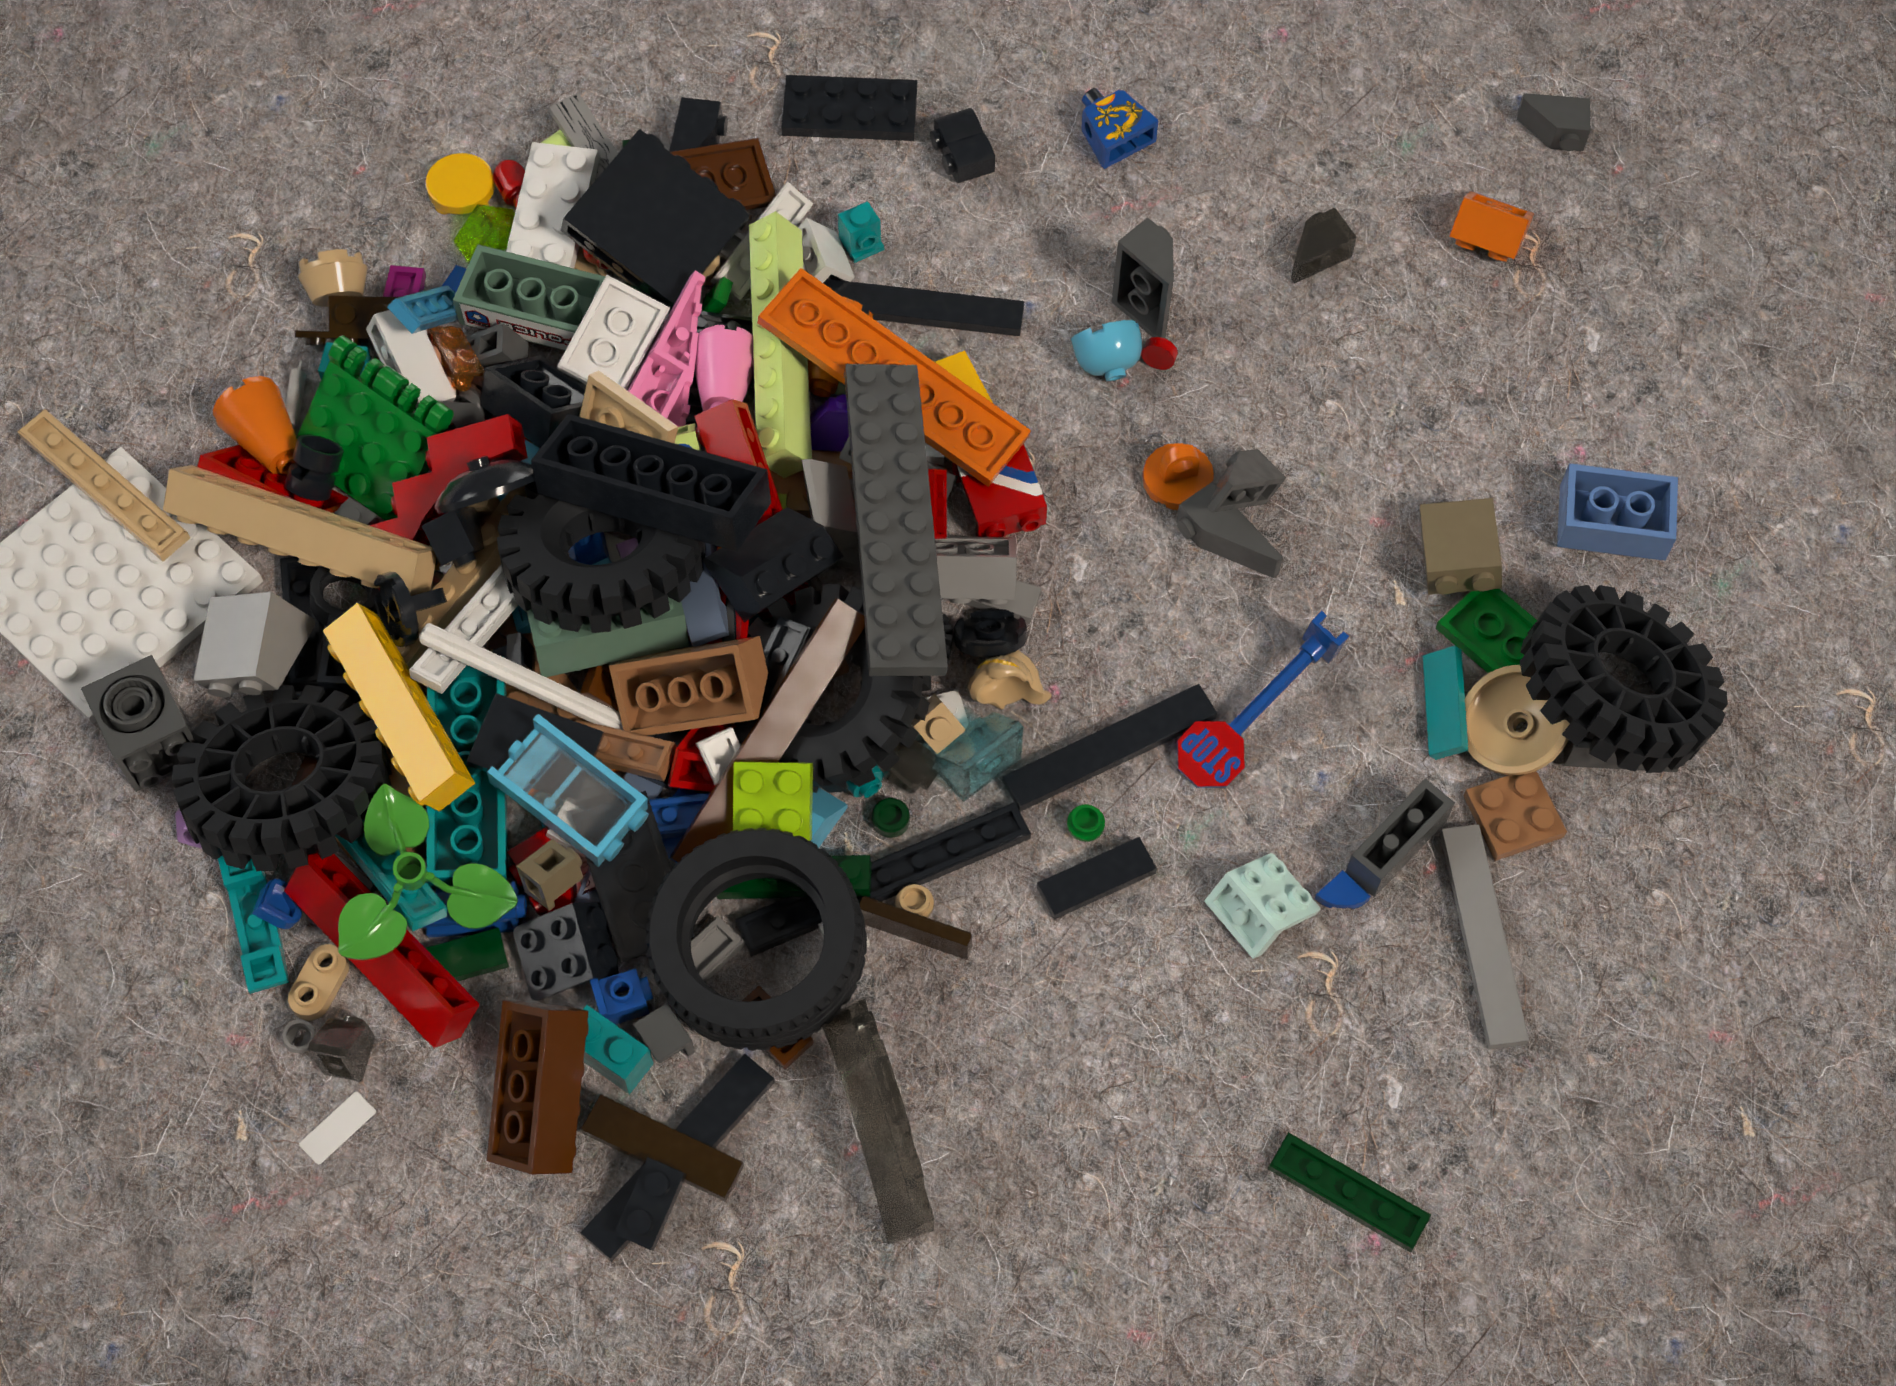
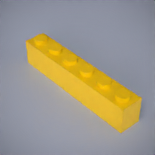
[323,603,475,812]

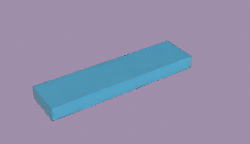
[387,285,458,334]

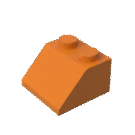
[1449,191,1534,262]

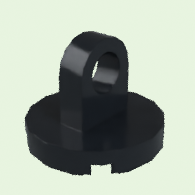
[374,571,447,647]

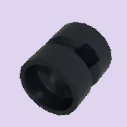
[284,435,344,501]

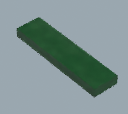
[1268,1132,1431,1253]

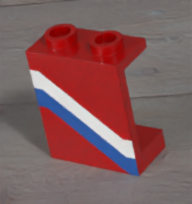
[952,444,1047,537]

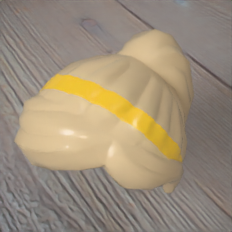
[968,650,1052,710]

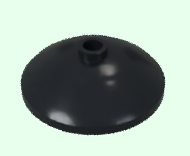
[434,455,535,514]

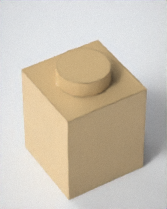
[911,694,966,754]

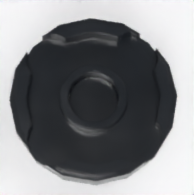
[953,608,1028,658]

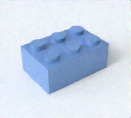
[1557,463,1678,561]

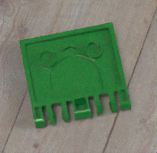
[296,335,454,521]

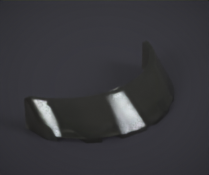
[822,997,935,1245]

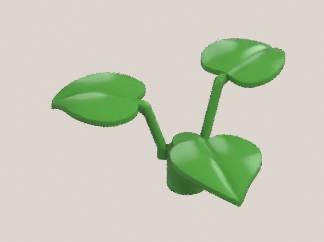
[338,784,518,960]

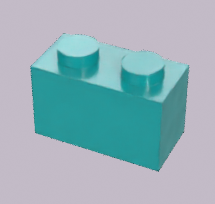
[583,1005,654,1095]

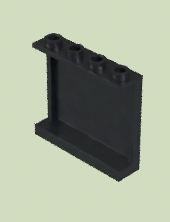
[560,129,749,307]

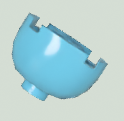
[1071,320,1142,381]

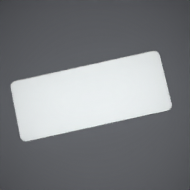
[299,1092,376,1165]

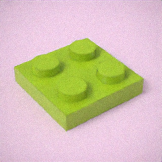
[733,761,813,841]

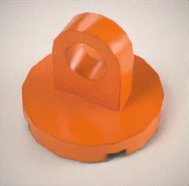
[1142,443,1214,510]

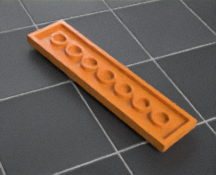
[757,268,1031,487]

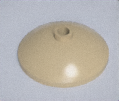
[1465,665,1570,775]

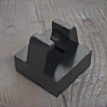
[492,632,535,672]

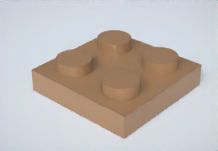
[1463,771,1567,861]

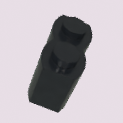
[930,108,995,183]

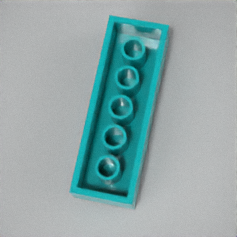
[427,665,508,890]

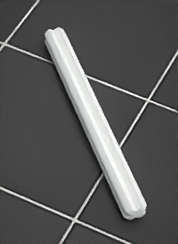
[419,623,623,730]

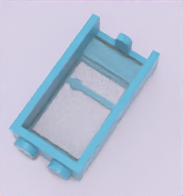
[487,714,649,867]

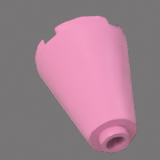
[694,325,754,412]

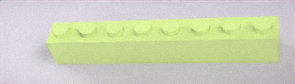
[749,211,812,478]

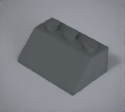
[1112,217,1174,339]

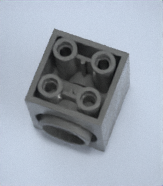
[81,655,195,792]

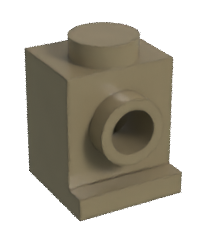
[516,839,583,911]

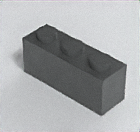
[1345,779,1455,897]

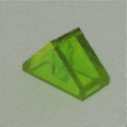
[453,204,515,264]

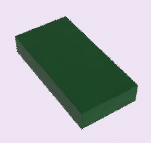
[426,927,509,981]

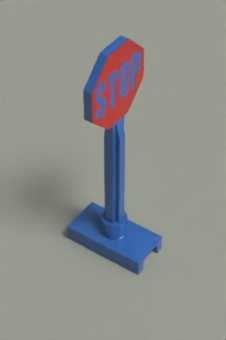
[1177,611,1349,788]

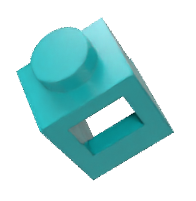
[838,201,885,263]

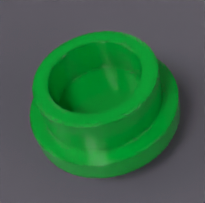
[1067,804,1105,842]

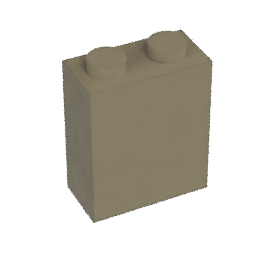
[1420,498,1502,595]

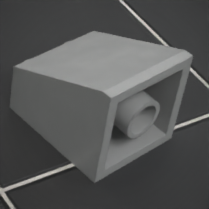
[194,592,316,698]

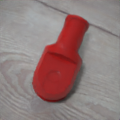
[493,160,525,209]

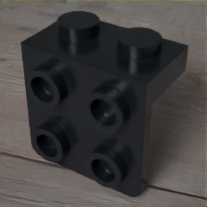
[513,902,619,1001]

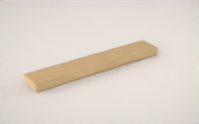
[17,409,190,562]

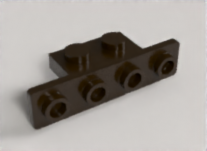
[295,296,440,346]

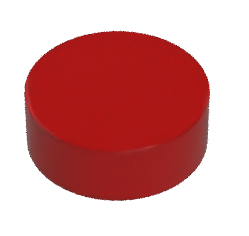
[1141,337,1178,370]

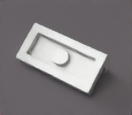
[798,218,855,283]

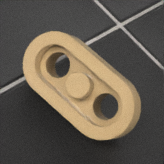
[288,944,349,1021]

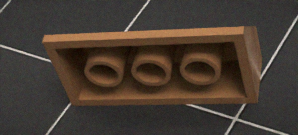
[609,636,768,736]

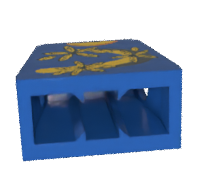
[1081,88,1159,169]

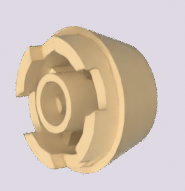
[298,249,368,307]

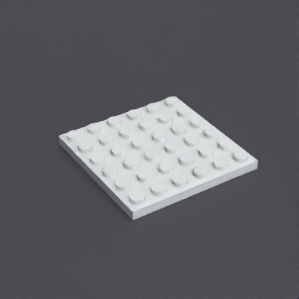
[0,447,263,724]

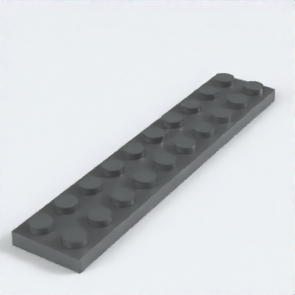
[844,364,948,676]

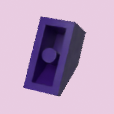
[810,395,849,452]

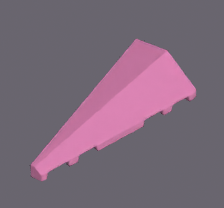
[627,270,705,427]

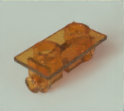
[429,326,484,392]

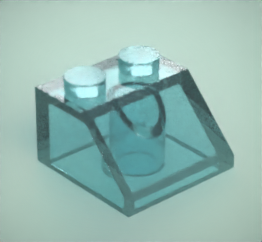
[935,711,1024,802]

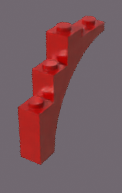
[369,414,528,590]

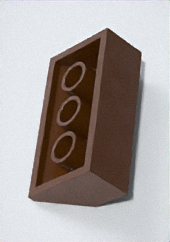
[486,1000,589,1175]

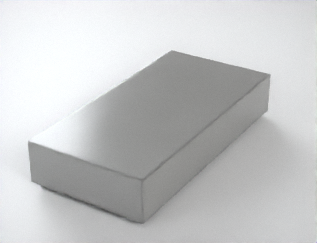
[691,916,745,983]

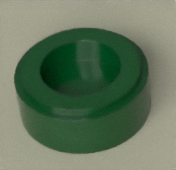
[872,798,910,838]

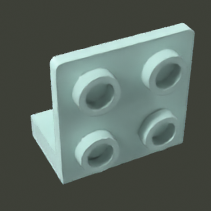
[1204,853,1320,959]

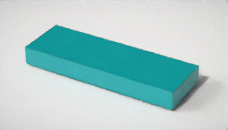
[1423,645,1469,760]

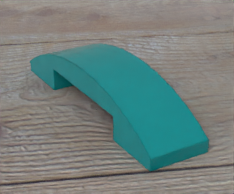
[218,855,289,994]

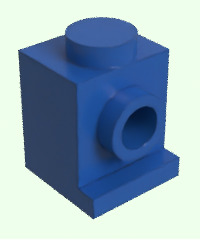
[590,968,653,1025]

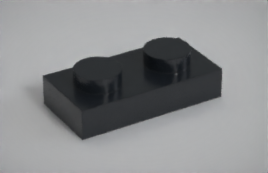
[614,1157,687,1251]

